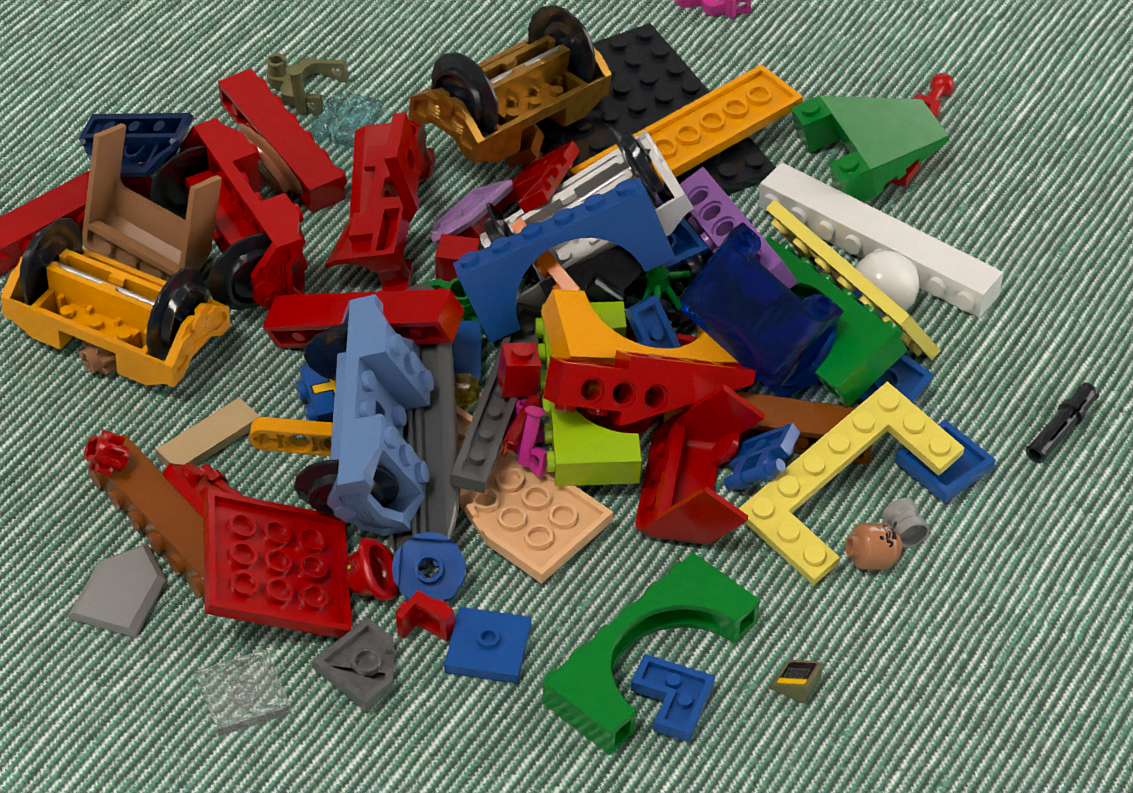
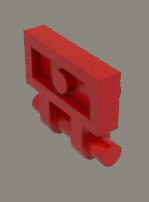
[162,463,243,518]

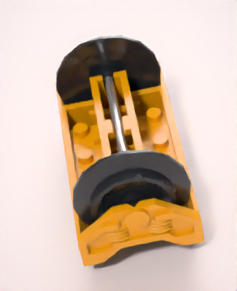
[0,218,230,387]

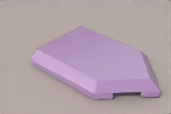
[431,179,513,243]

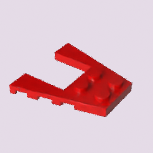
[455,141,580,238]

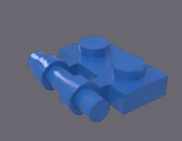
[724,423,801,491]

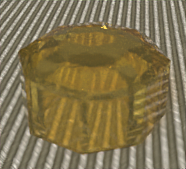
[454,373,479,406]

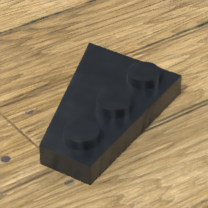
[539,245,644,302]

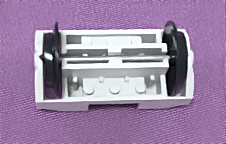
[480,125,694,308]

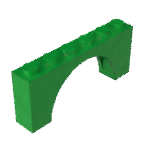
[712,236,907,408]
[542,552,760,755]

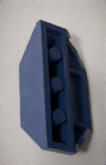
[79,113,194,177]

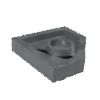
[313,617,394,712]

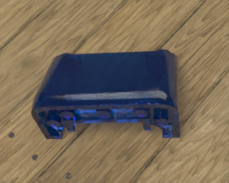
[680,222,844,388]

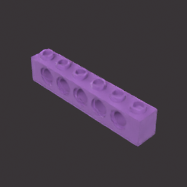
[680,167,798,307]

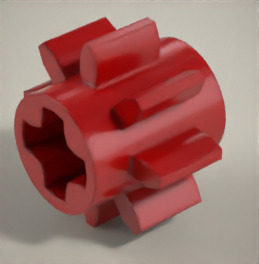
[84,430,129,477]

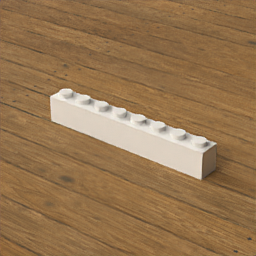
[758,162,1004,318]

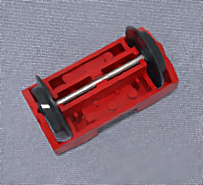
[149,118,308,311]

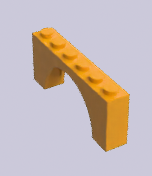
[541,289,759,370]

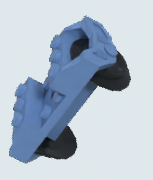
[294,294,434,536]

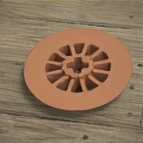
[238,123,303,195]

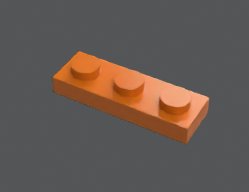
[510,217,588,299]

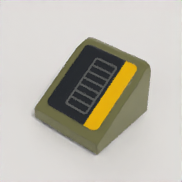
[771,660,823,704]

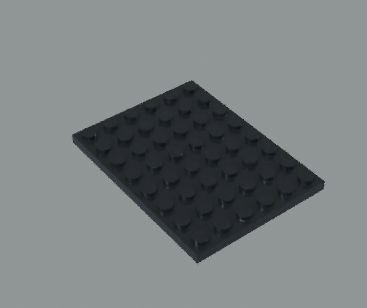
[536,23,776,204]

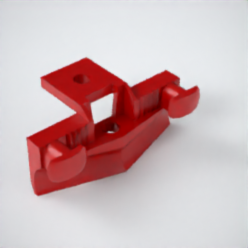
[325,112,435,291]

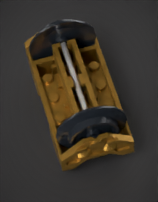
[408,5,612,164]

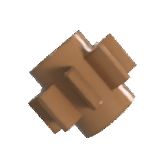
[79,340,117,375]

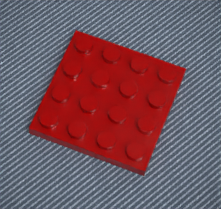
[203,489,352,639]

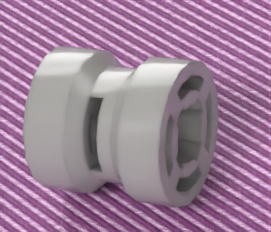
[882,498,930,548]

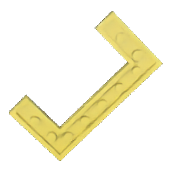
[766,199,941,360]
[738,381,964,586]

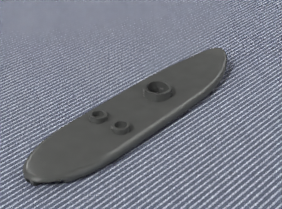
[387,284,460,570]

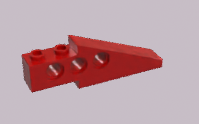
[543,350,756,426]

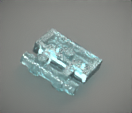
[310,92,383,148]

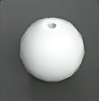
[855,250,919,318]

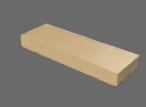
[156,398,261,466]

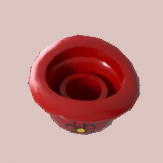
[344,537,399,601]

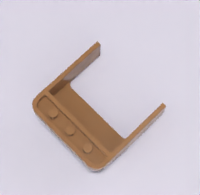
[82,123,222,281]

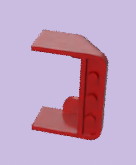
[635,384,765,545]

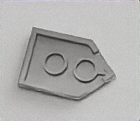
[68,543,167,638]

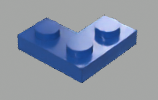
[624,295,681,349]
[631,654,715,742]

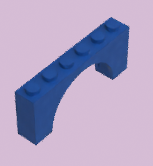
[453,177,676,343]

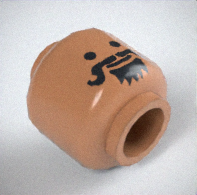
[845,523,902,570]

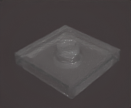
[195,649,291,737]

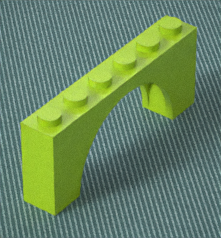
[535,301,642,486]

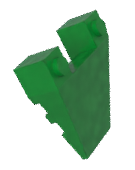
[791,95,950,202]

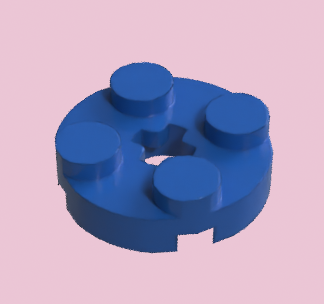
[392,532,466,602]

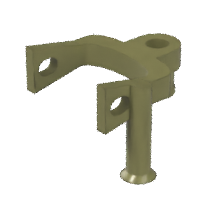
[266,53,349,117]

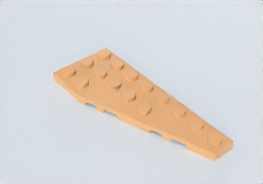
[456,405,613,584]

